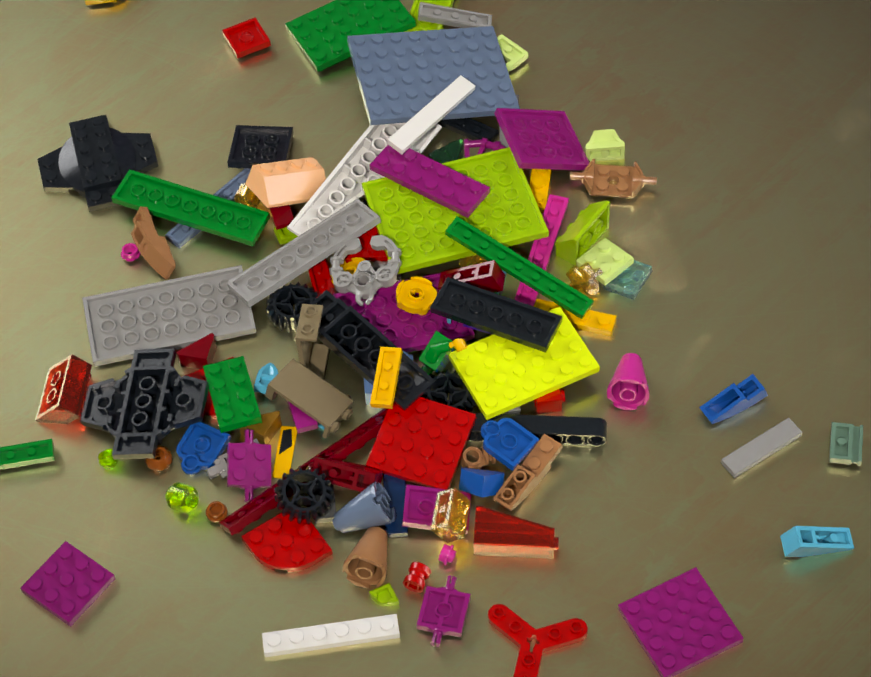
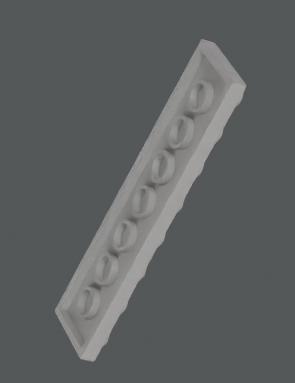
[227,198,381,308]

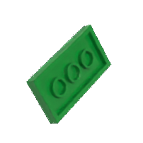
[203,356,262,433]

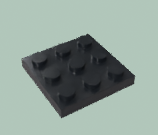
[227,125,293,169]

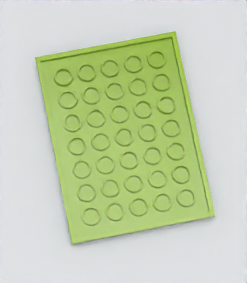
[362,147,549,274]

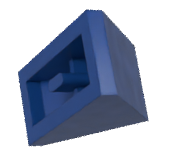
[459,468,504,497]

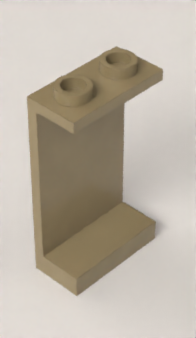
[295,304,330,380]
[265,359,354,439]

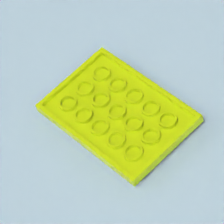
[449,307,600,420]

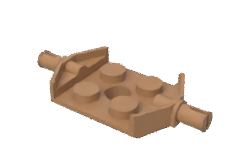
[570,159,657,198]

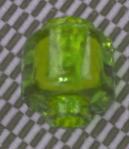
[165,482,199,513]

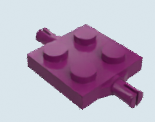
[227,429,271,503]
[416,575,471,647]

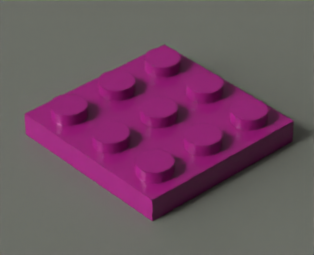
[20,541,116,627]

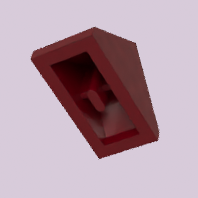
[176,333,217,369]

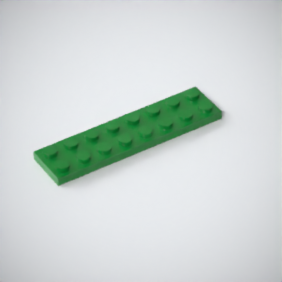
[111,169,270,247]

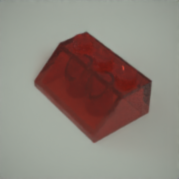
[35,354,92,424]

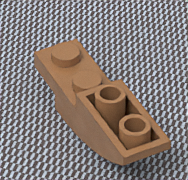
[131,206,176,279]
[493,434,563,511]

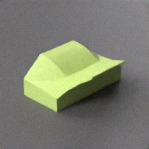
[585,129,625,162]

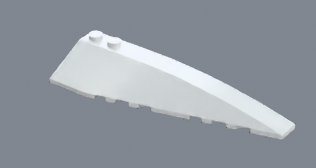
[287,123,442,236]

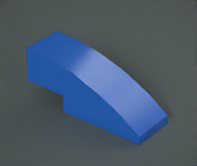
[699,374,768,424]

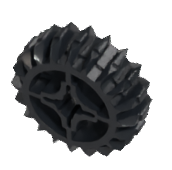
[266,282,318,333]
[421,369,476,413]
[274,466,333,524]

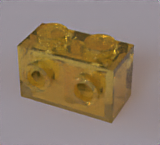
[431,487,471,543]

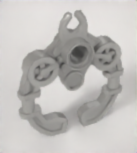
[329,235,402,306]

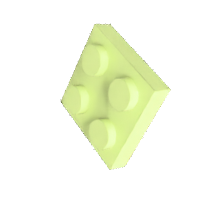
[576,238,634,286]

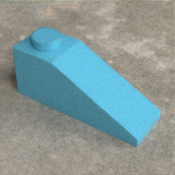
[780,526,854,557]

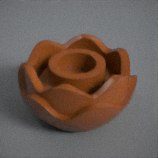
[145,446,172,472]

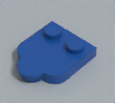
[480,418,539,471]
[176,422,231,475]

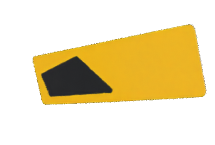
[272,426,297,479]

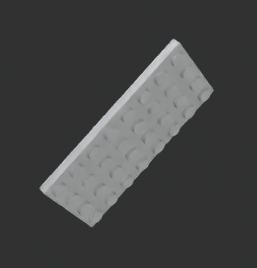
[82,265,256,367]

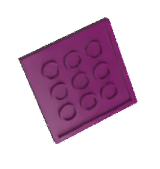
[494,108,589,170]
[618,567,744,677]

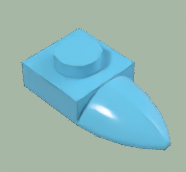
[254,363,278,394]

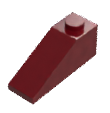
[438,260,506,293]
[312,457,383,492]

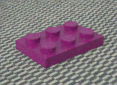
[402,484,471,534]

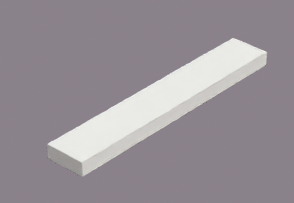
[387,75,476,155]

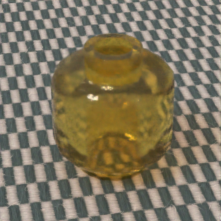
[234,183,261,208]

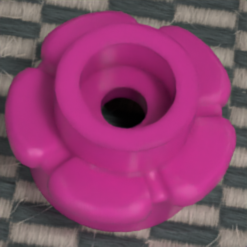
[121,243,140,262]
[438,544,457,565]

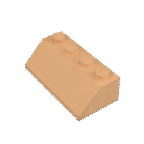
[245,157,326,208]

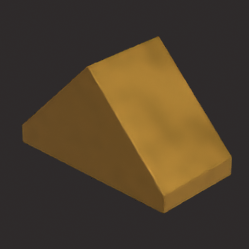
[239,411,282,444]

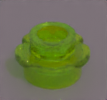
[98,449,118,469]

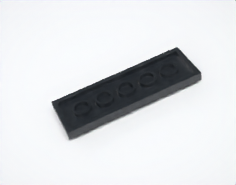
[430,277,562,353]

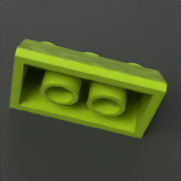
[555,200,610,266]

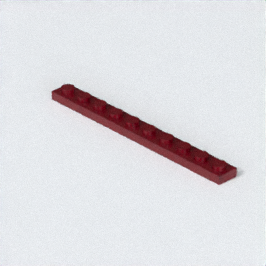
[219,408,388,536]

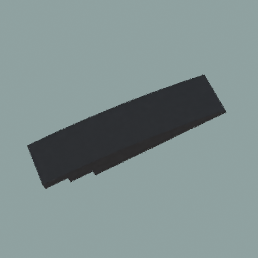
[296,290,436,411]

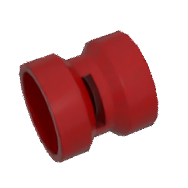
[403,562,431,593]

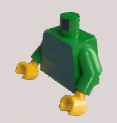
[419,331,467,376]

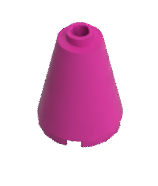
[607,353,650,410]

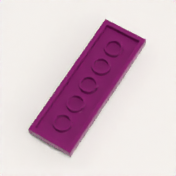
[369,145,490,218]

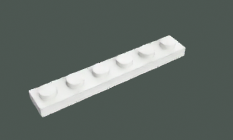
[262,614,400,657]

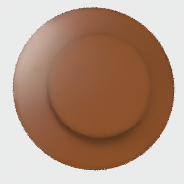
[206,501,228,523]

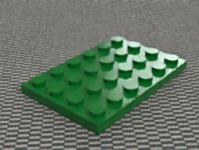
[285,0,416,72]

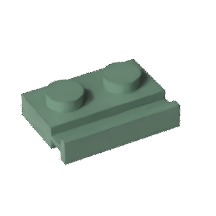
[829,422,863,466]

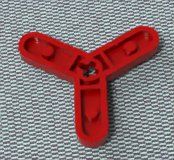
[488,604,588,677]

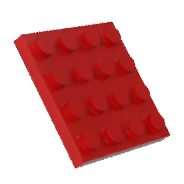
[366,397,477,491]

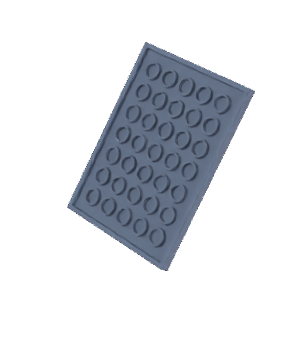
[347,26,520,125]

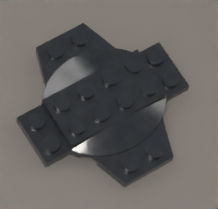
[37,115,158,212]
[80,348,209,460]

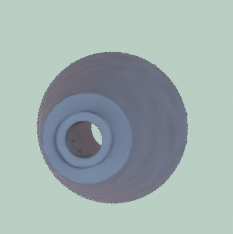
[332,482,396,533]

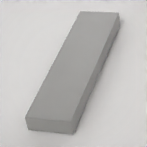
[418,2,492,28]
[721,417,802,478]

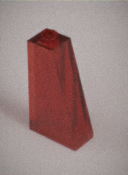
[473,506,559,559]

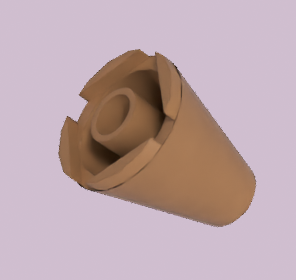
[342,527,388,588]

